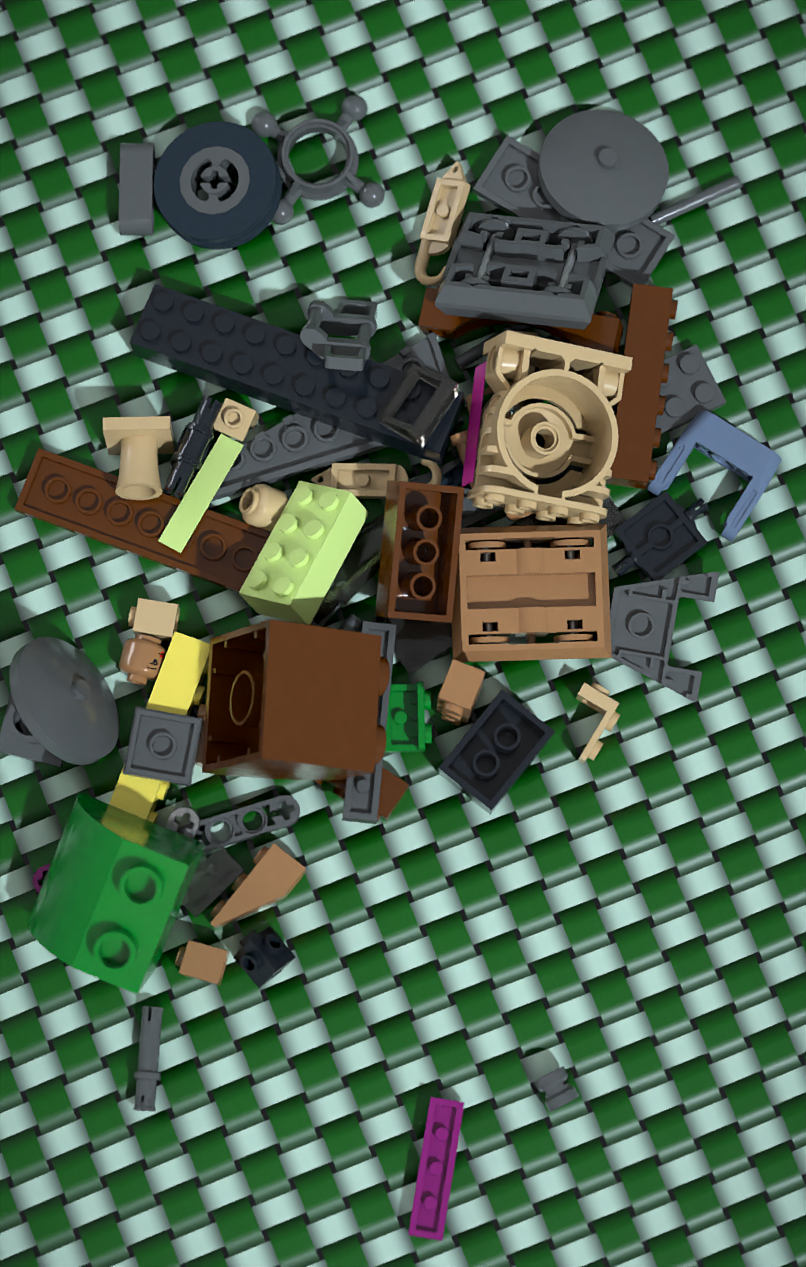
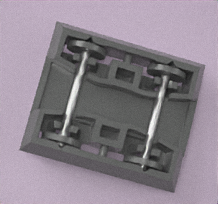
[435,212,615,330]

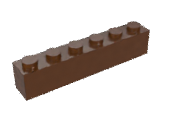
[606,283,678,489]

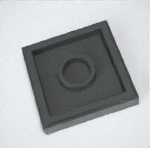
[123,707,203,786]

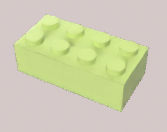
[239,481,369,625]

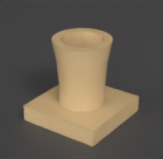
[103,416,175,500]

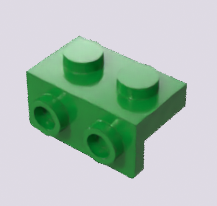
[385,681,432,753]

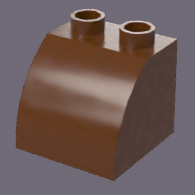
[202,619,390,780]

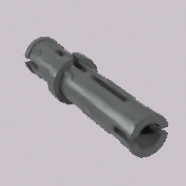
[133,1006,164,1112]

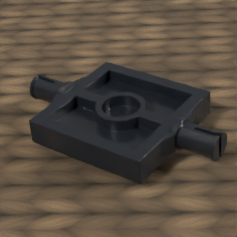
[612,491,709,581]

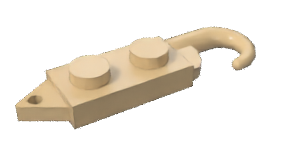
[414,161,470,286]
[311,459,442,499]

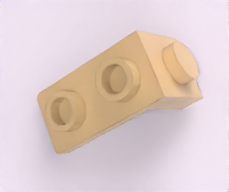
[576,683,621,765]

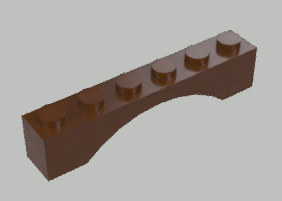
[418,285,624,354]

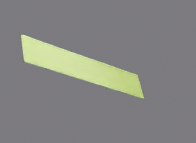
[158,434,244,553]

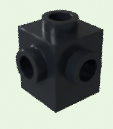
[233,926,296,988]

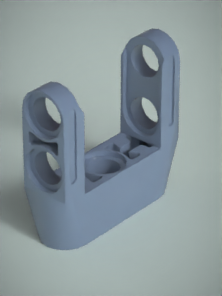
[647,409,782,542]

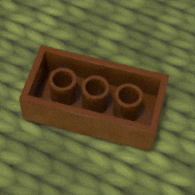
[375,481,465,623]

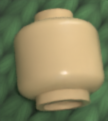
[239,484,289,531]

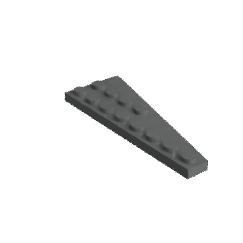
[212,332,464,501]

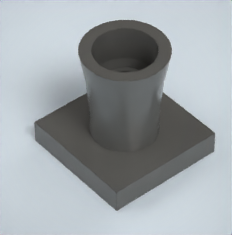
[0,693,64,768]

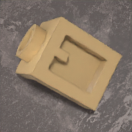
[213,398,259,441]

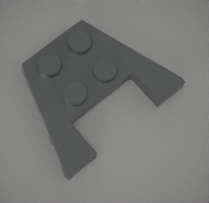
[610,572,719,702]

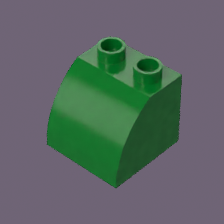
[28,792,206,994]

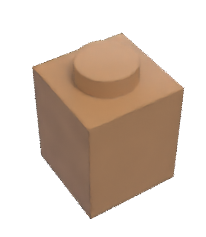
[175,940,230,986]

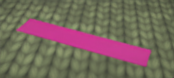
[461,361,487,487]

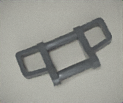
[300,300,377,371]

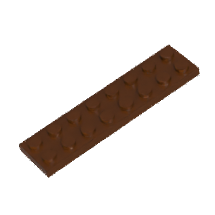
[14,448,271,593]

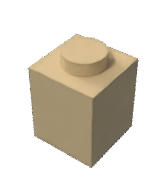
[128,598,180,642]

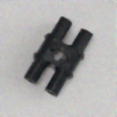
[162,396,223,500]

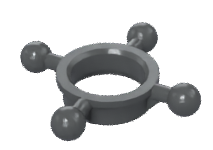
[251,95,385,225]

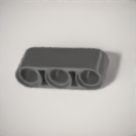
[119,143,155,236]

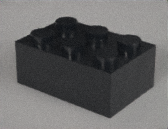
[438,689,555,815]

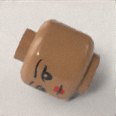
[119,634,166,686]

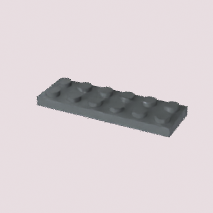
[473,135,675,288]

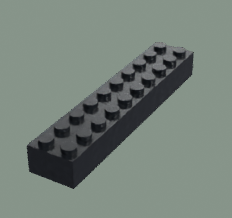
[129,284,465,465]

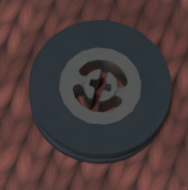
[154,121,282,250]

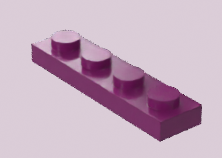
[408,1097,464,1241]

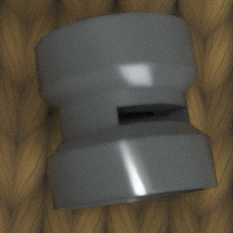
[533,1066,579,1112]

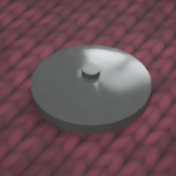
[537,110,669,231]
[9,637,120,765]

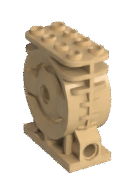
[467,330,633,525]

